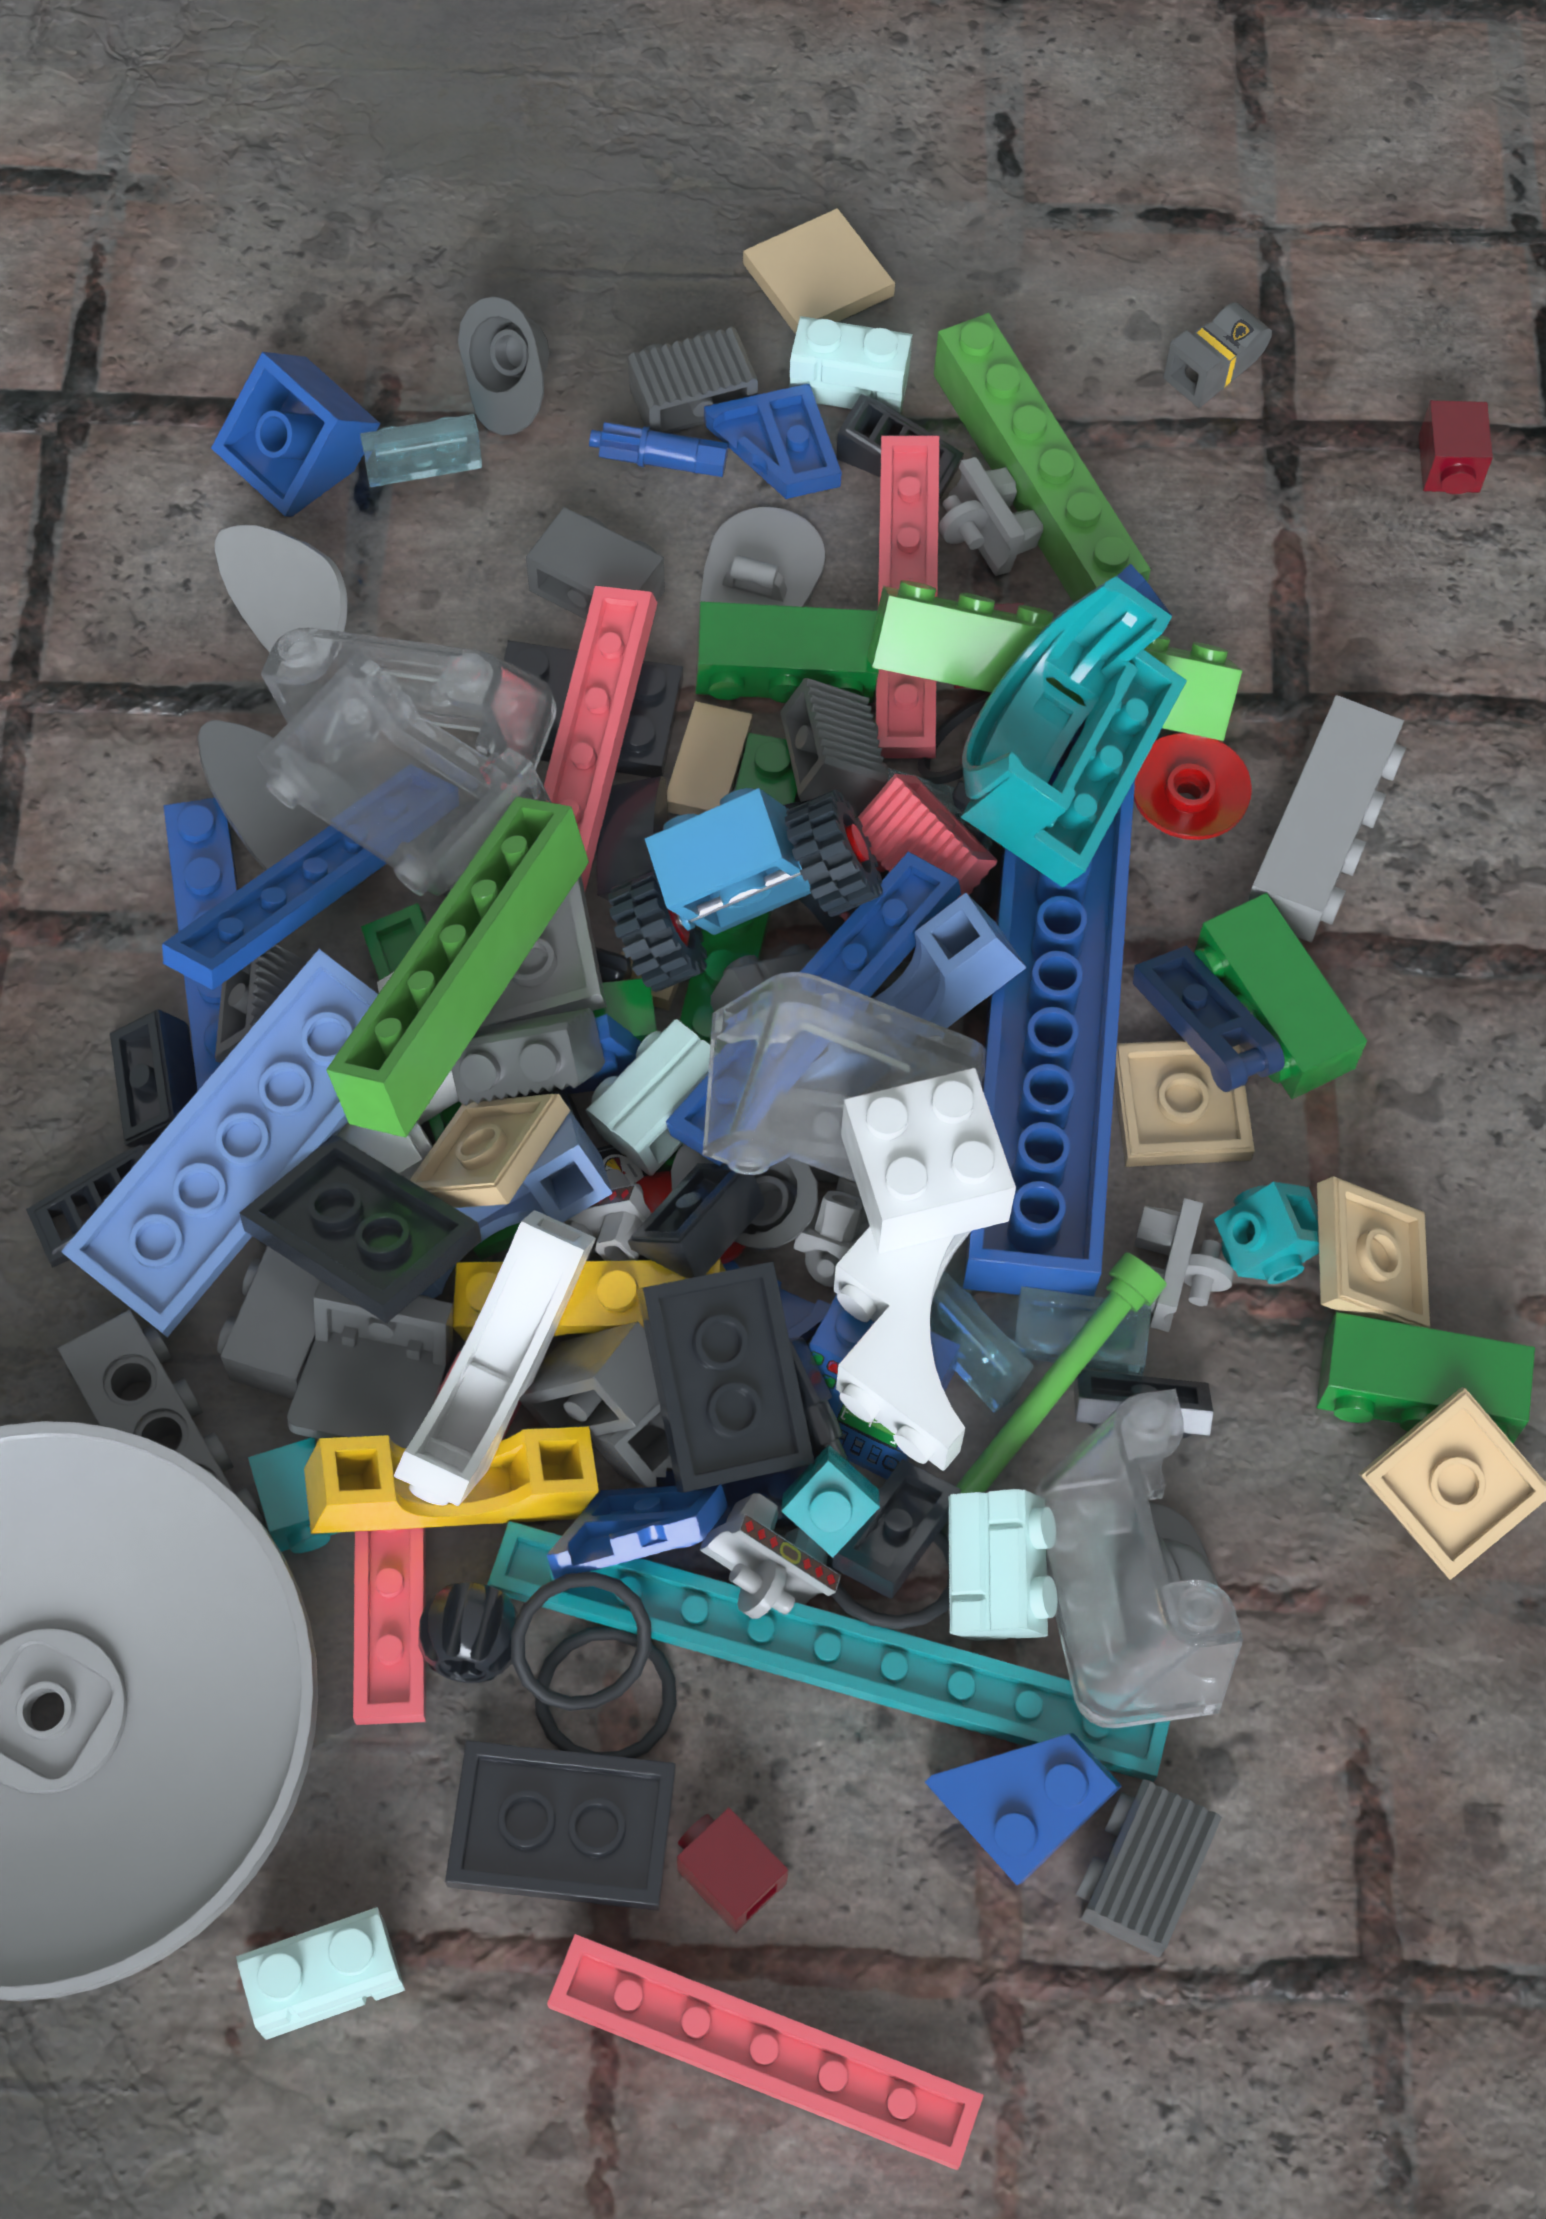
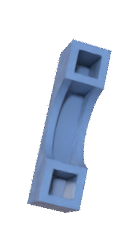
[788,893,1027,1097]
[420,1111,612,1298]

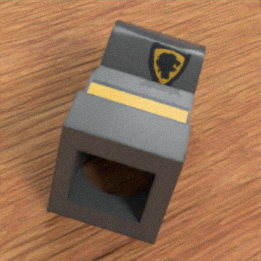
[1163,302,1272,408]

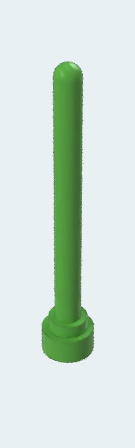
[956,1252,1167,1493]

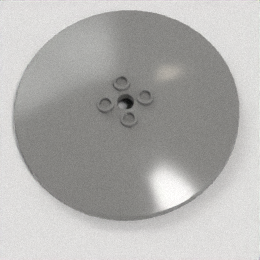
[0,1421,318,2001]

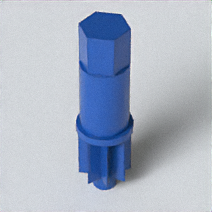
[589,422,729,477]

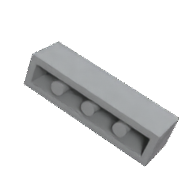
[1247,695,1407,943]

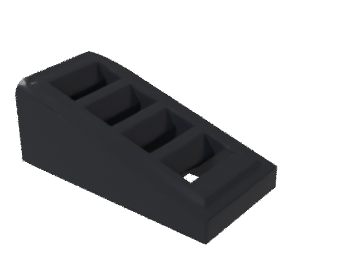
[836,394,964,501]
[26,1144,145,1268]

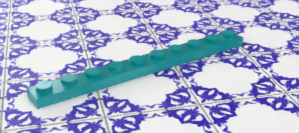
[487,1521,1173,1783]

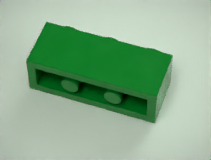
[696,601,879,703]
[1194,893,1367,1100]
[1316,1312,1535,1443]

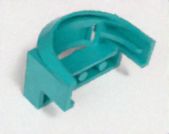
[961,576,1187,887]

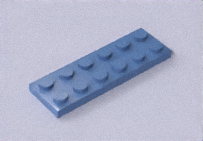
[61,949,378,1337]

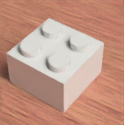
[841,1068,1016,1254]

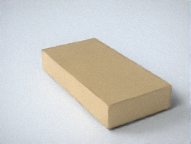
[667,701,753,815]

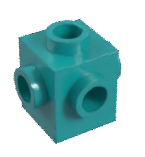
[1214,1181,1319,1284]

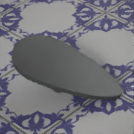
[197,720,363,896]

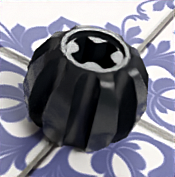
[418,1582,518,1683]

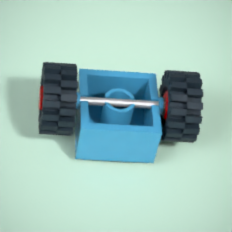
[608,788,883,992]

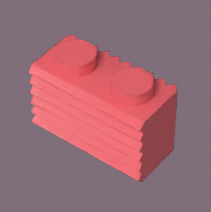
[858,774,998,900]

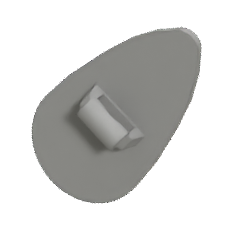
[700,507,825,607]
[214,525,348,670]

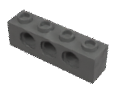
[57,1309,265,1524]

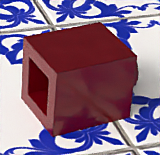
[1418,400,1493,494]
[677,1807,788,1934]

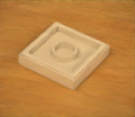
[743,208,895,334]
[1114,1040,1255,1167]
[410,1094,571,1208]
[1317,1176,1430,1328]
[1358,1387,1546,1580]

